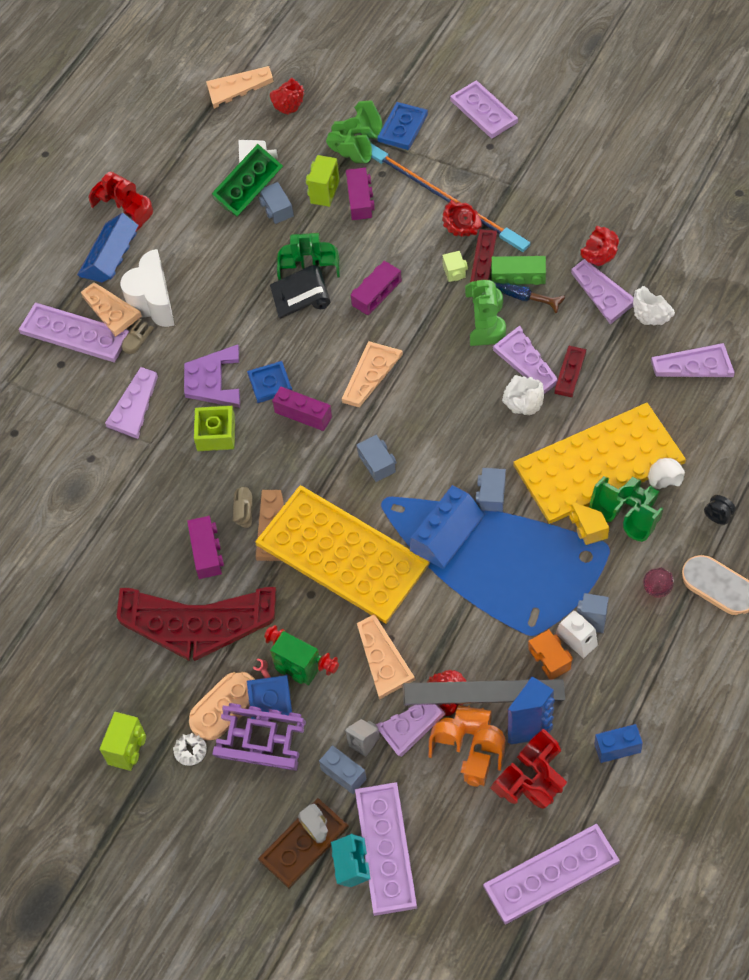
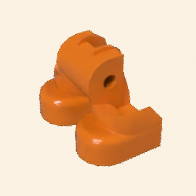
[429,705,506,771]

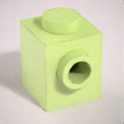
[442,251,468,282]

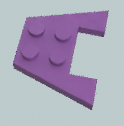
[184,344,240,408]

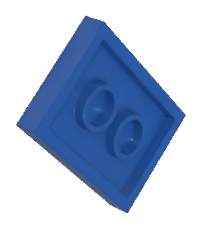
[378,102,428,150]

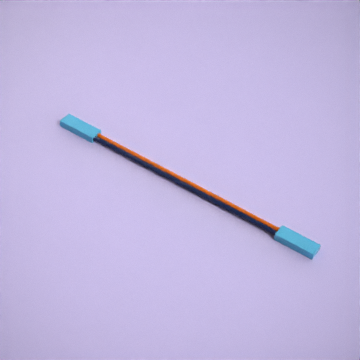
[371,143,530,252]

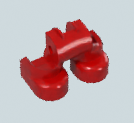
[88,171,153,232]
[490,729,567,809]

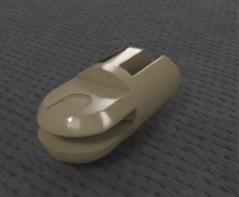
[122,318,154,355]
[233,487,252,528]

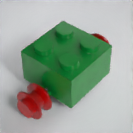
[264,625,339,685]

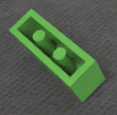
[492,256,546,285]

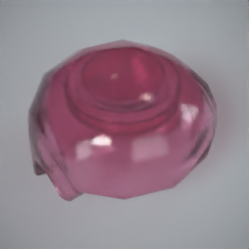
[643,567,674,598]

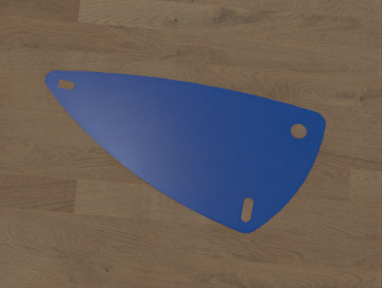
[381,497,610,636]

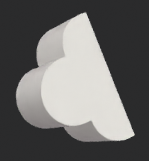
[121,249,174,327]

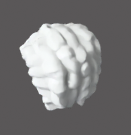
[633,286,675,325]
[502,375,544,415]

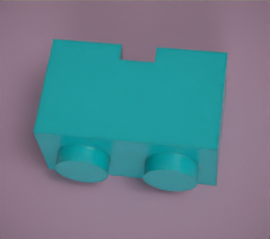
[331,834,371,887]

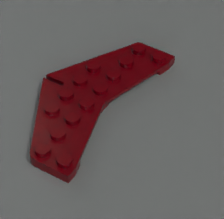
[117,587,277,661]

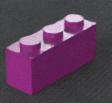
[346,168,375,220]
[350,261,402,316]
[272,387,332,431]
[187,516,224,579]

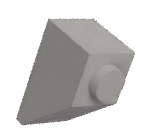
[345,719,380,757]

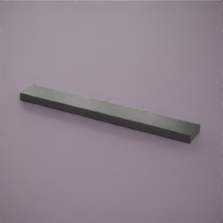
[402,679,565,705]

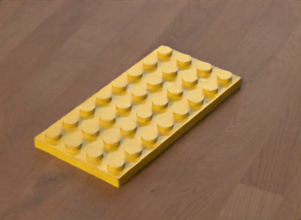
[513,403,686,524]
[255,485,430,624]

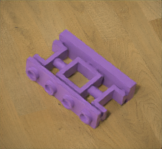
[213,703,306,771]

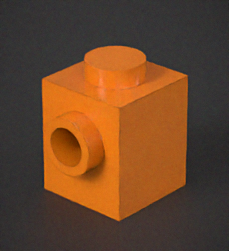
[461,751,491,787]

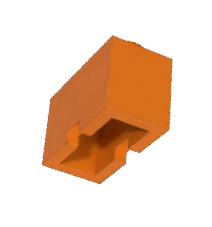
[528,629,573,680]

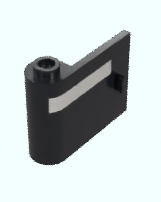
[270,265,331,319]

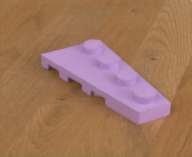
[571,259,634,324]
[493,326,558,394]
[651,343,734,377]
[105,367,158,439]

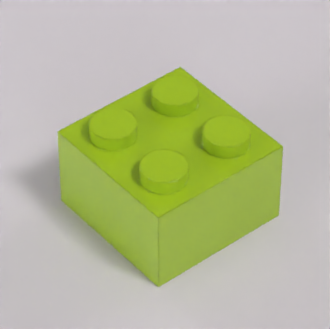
[306,155,340,207]
[194,406,235,451]
[99,712,146,771]

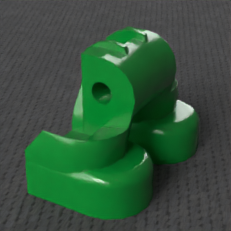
[276,233,340,280]
[589,476,664,542]

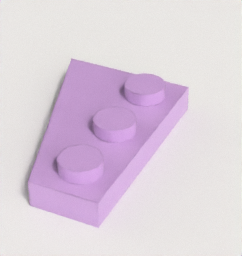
[376,704,445,757]

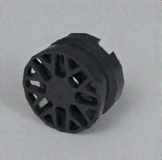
[704,495,736,525]

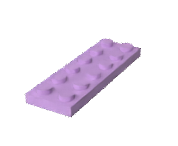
[19,303,129,363]
[355,782,417,916]
[483,824,620,925]

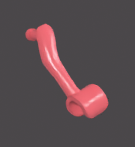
[253,659,271,678]

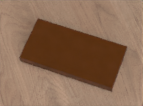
[258,798,349,889]

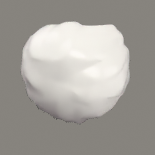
[648,458,685,489]

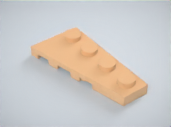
[206,66,273,109]
[81,282,142,337]
[342,341,403,408]
[357,615,415,700]

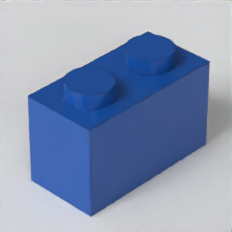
[594,724,643,763]

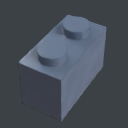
[259,182,294,224]
[356,435,397,482]
[476,468,506,512]
[577,593,609,633]
[319,745,367,794]

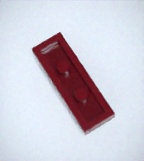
[554,346,587,398]

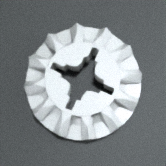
[173,733,207,766]

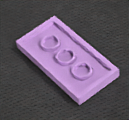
[450,80,518,139]

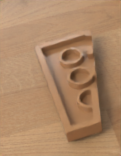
[256,490,284,561]

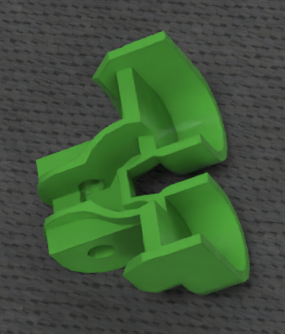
[326,101,383,163]
[465,280,506,346]

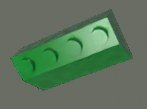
[212,143,283,217]

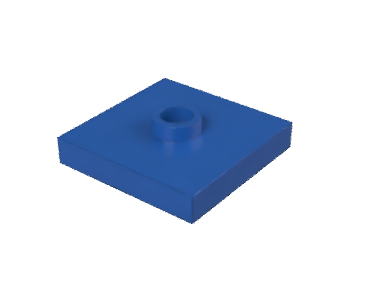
[247,361,292,403]
[247,675,292,719]

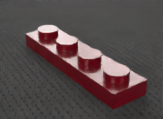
[470,229,497,282]

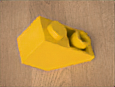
[569,503,609,545]

